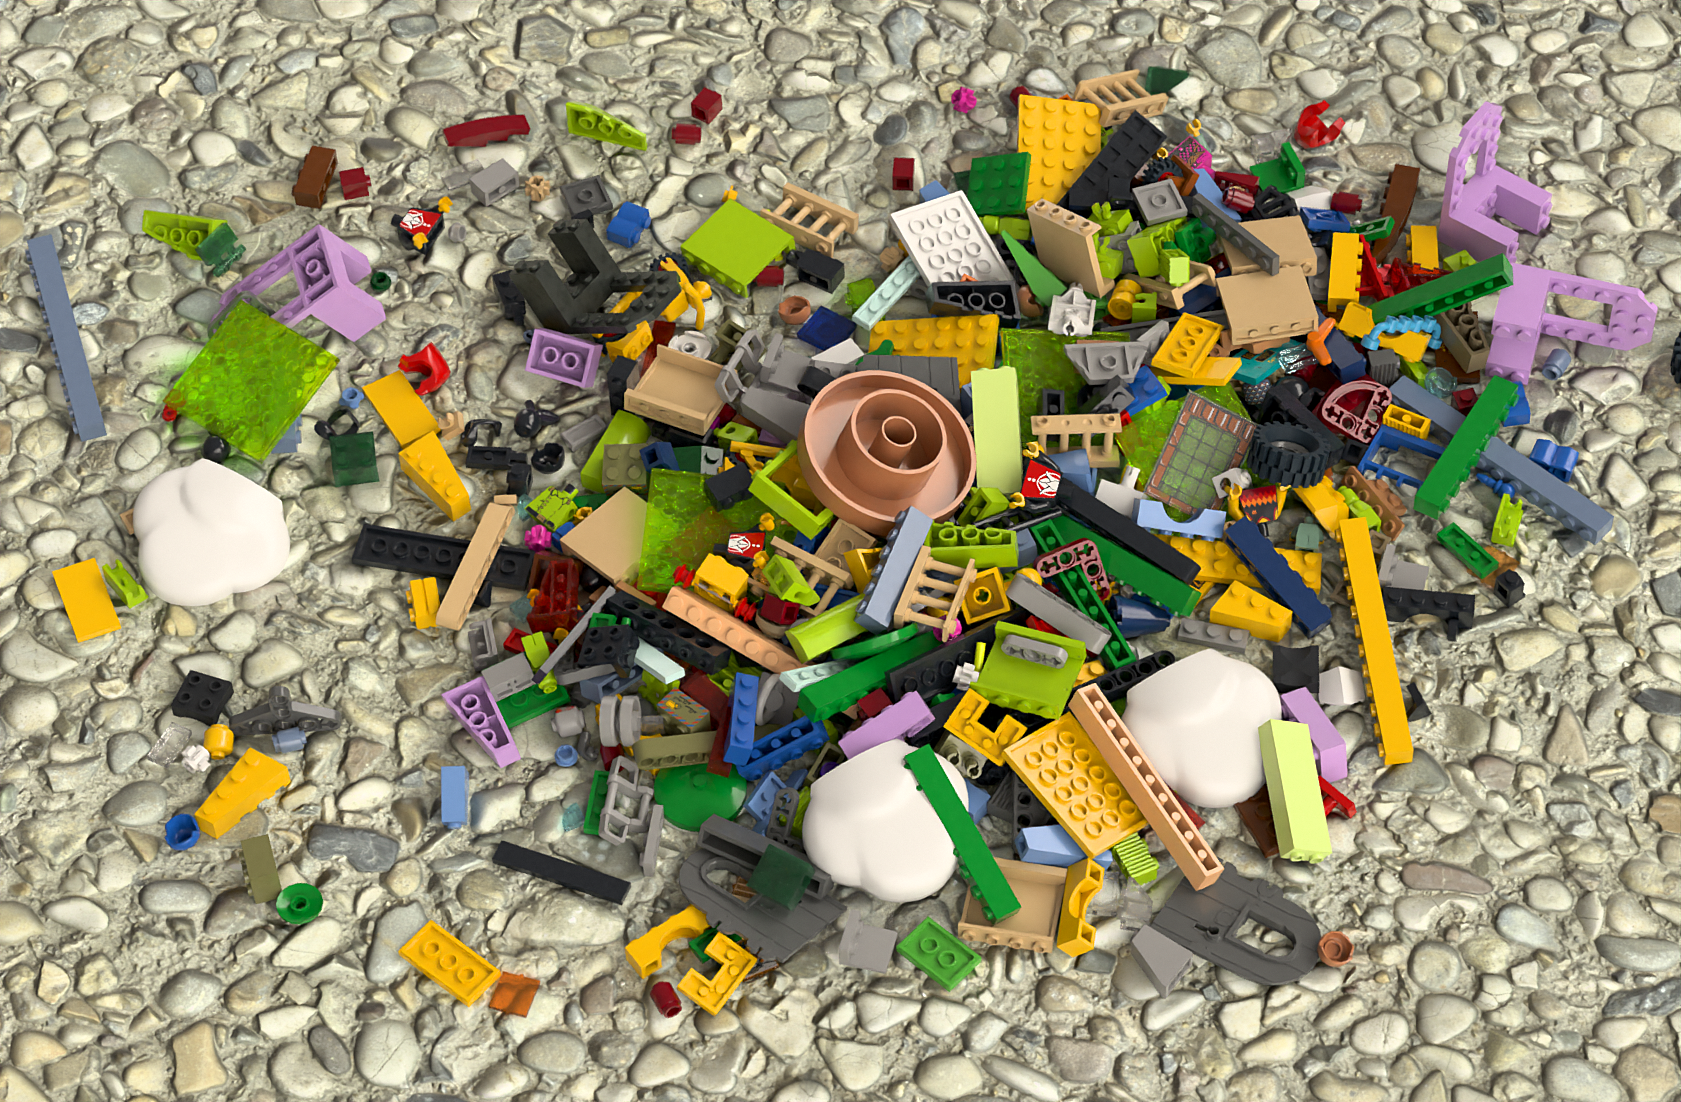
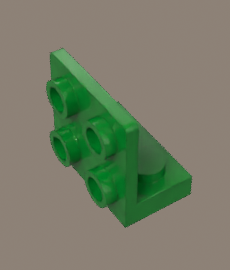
[1250,142,1305,193]

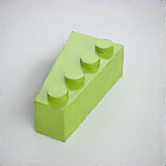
[1127,216,1187,278]
[924,520,1019,570]

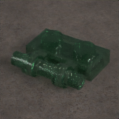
[195,223,246,277]

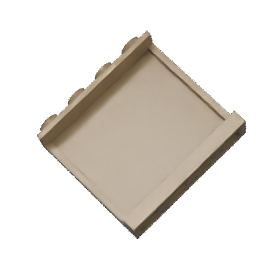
[1027,199,1115,298]
[1216,215,1317,277]
[1216,265,1318,346]
[624,344,737,436]
[560,486,681,589]
[958,857,1067,953]

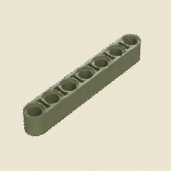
[632,724,784,770]

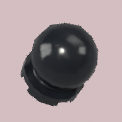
[1270,375,1325,412]

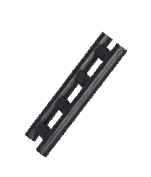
[971,506,1062,533]

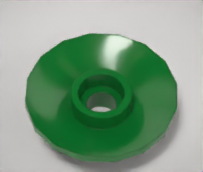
[276,883,323,924]

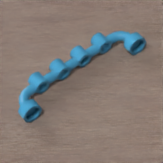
[1361,315,1443,350]

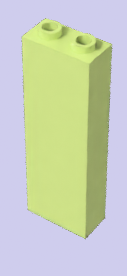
[971,366,1023,501]
[1258,719,1332,864]

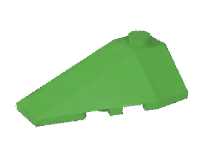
[1001,229,1068,307]

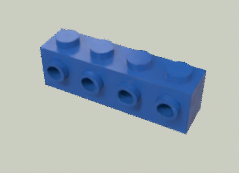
[735,716,830,781]

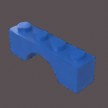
[723,672,759,766]

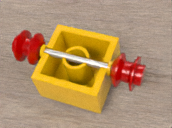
[672,553,758,623]

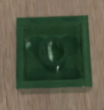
[329,431,380,487]
[747,843,816,912]

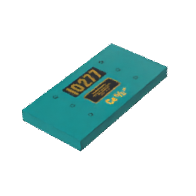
[1232,339,1304,386]

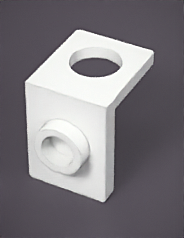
[1212,468,1254,498]

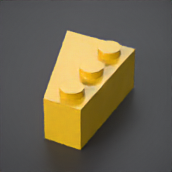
[843,548,882,594]
[1209,580,1292,643]

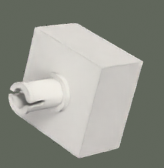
[1095,465,1151,520]

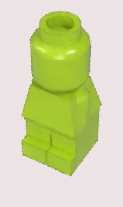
[979,215,1033,241]
[1337,486,1381,533]
[521,631,557,693]

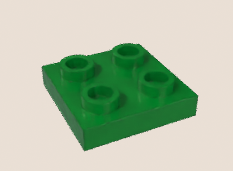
[1174,217,1216,264]

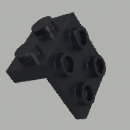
[578,624,640,678]

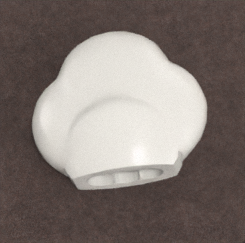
[133,458,290,606]
[1121,648,1282,808]
[802,738,969,903]

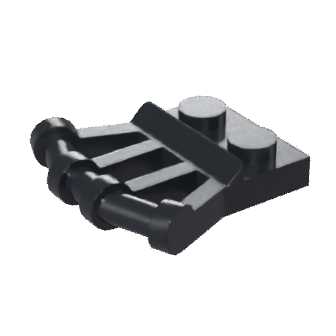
[1236,185,1297,222]

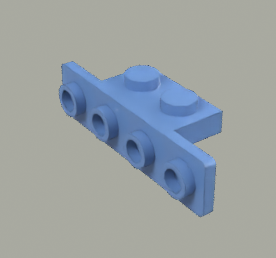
[743,769,809,836]

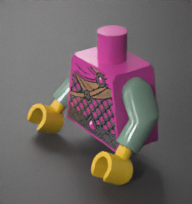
[1153,119,1216,179]

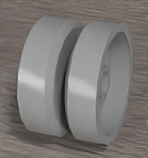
[599,695,642,747]

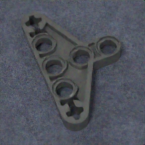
[229,686,341,736]
[1011,769,1051,855]

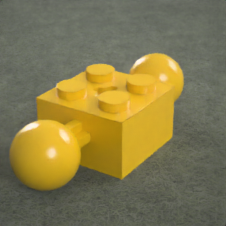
[926,567,1042,626]

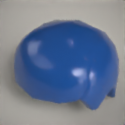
[164,814,200,850]

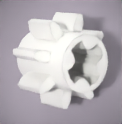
[952,662,980,691]
[181,745,210,773]

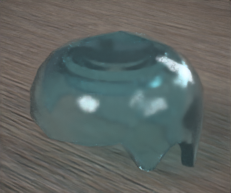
[1424,367,1458,399]

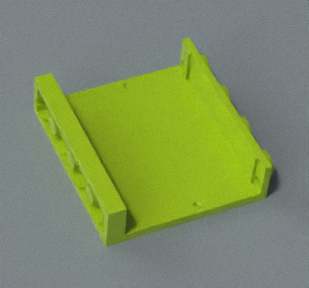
[680,198,796,298]
[969,621,1086,720]

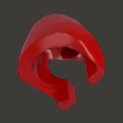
[1294,100,1345,149]
[398,342,451,396]

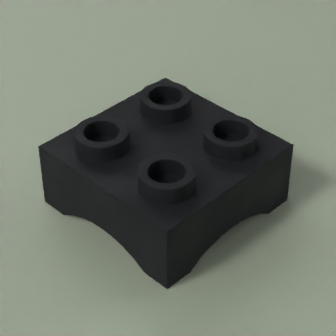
[1273,645,1320,693]
[171,670,234,726]

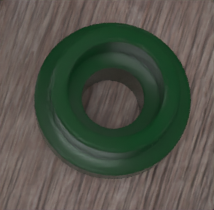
[370,272,391,292]

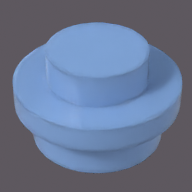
[555,744,578,767]

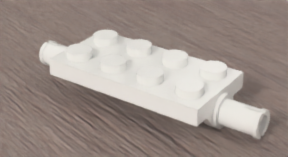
[1048,282,1096,337]

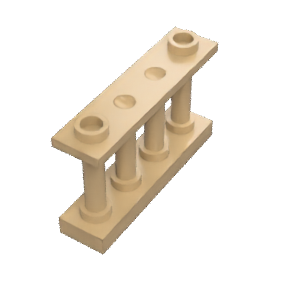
[1072,69,1169,127]
[760,182,859,258]
[1122,260,1216,310]
[1029,413,1122,468]
[748,536,855,619]
[893,545,977,642]

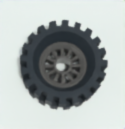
[1246,421,1330,488]

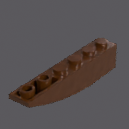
[1370,164,1420,267]

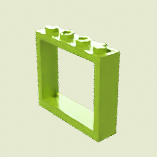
[748,439,837,540]

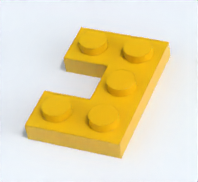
[943,688,1028,767]
[676,932,758,1017]

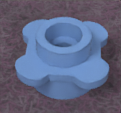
[339,387,364,409]

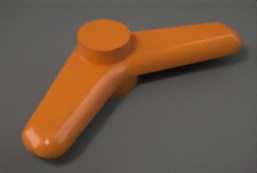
[1306,318,1336,366]

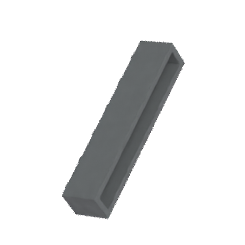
[696,814,834,900]

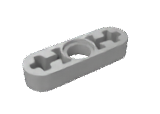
[1001,635,1068,669]

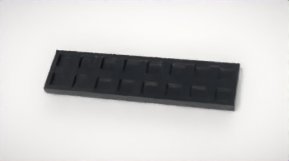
[1057,110,1168,219]

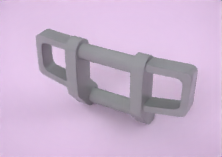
[715,329,765,403]
[598,756,654,846]

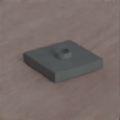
[560,175,613,217]

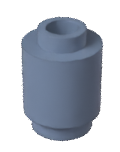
[1542,348,1571,381]
[272,727,307,754]

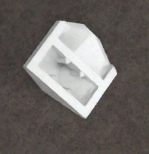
[1286,186,1332,225]
[1318,666,1365,706]

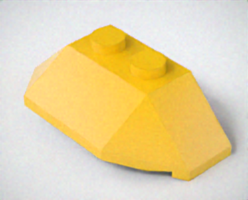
[1291,476,1349,540]

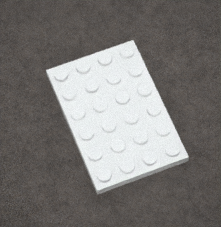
[888,190,1019,294]

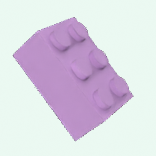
[525,328,603,388]

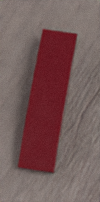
[442,114,531,147]

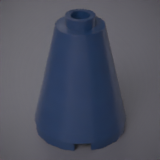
[1107,595,1171,639]

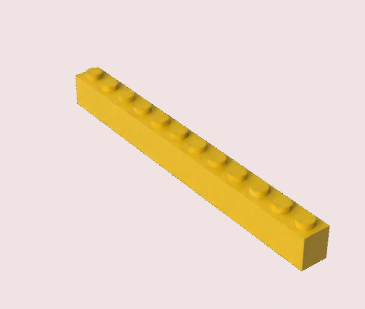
[1335,517,1413,765]

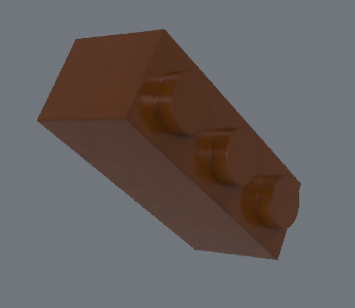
[292,146,338,209]

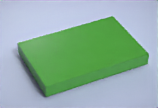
[896,916,981,992]

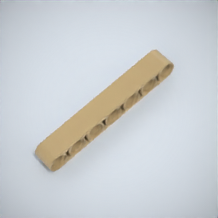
[436,502,513,631]

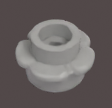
[448,222,466,243]

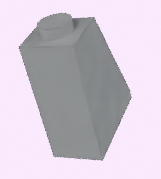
[1130,924,1193,999]

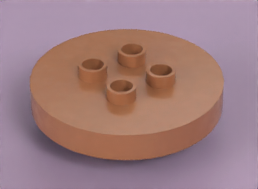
[797,370,977,536]

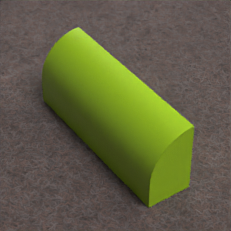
[580,409,651,493]
[785,593,869,664]

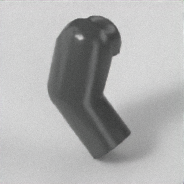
[577,732,599,762]

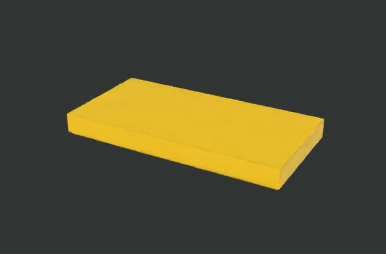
[1151,312,1224,379]
[1150,357,1242,386]
[362,370,441,450]
[52,557,121,643]
[398,920,501,1007]

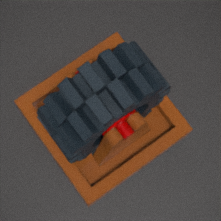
[1142,155,1200,196]

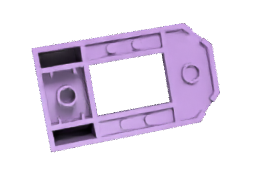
[1438,101,1552,263]
[211,224,386,361]
[1485,262,1658,385]

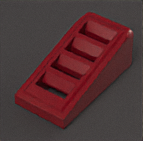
[1214,171,1260,199]

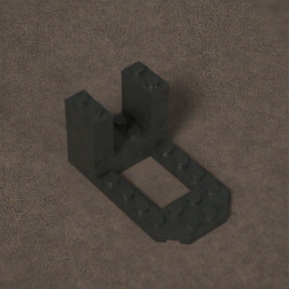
[509,219,682,334]

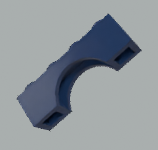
[639,442,692,533]

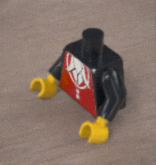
[391,196,453,255]
[1009,442,1074,514]
[713,512,775,578]

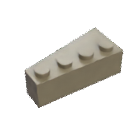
[1432,301,1490,374]

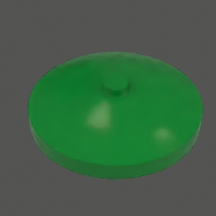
[829,622,919,660]
[654,761,747,832]

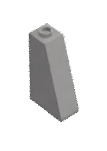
[739,386,810,445]

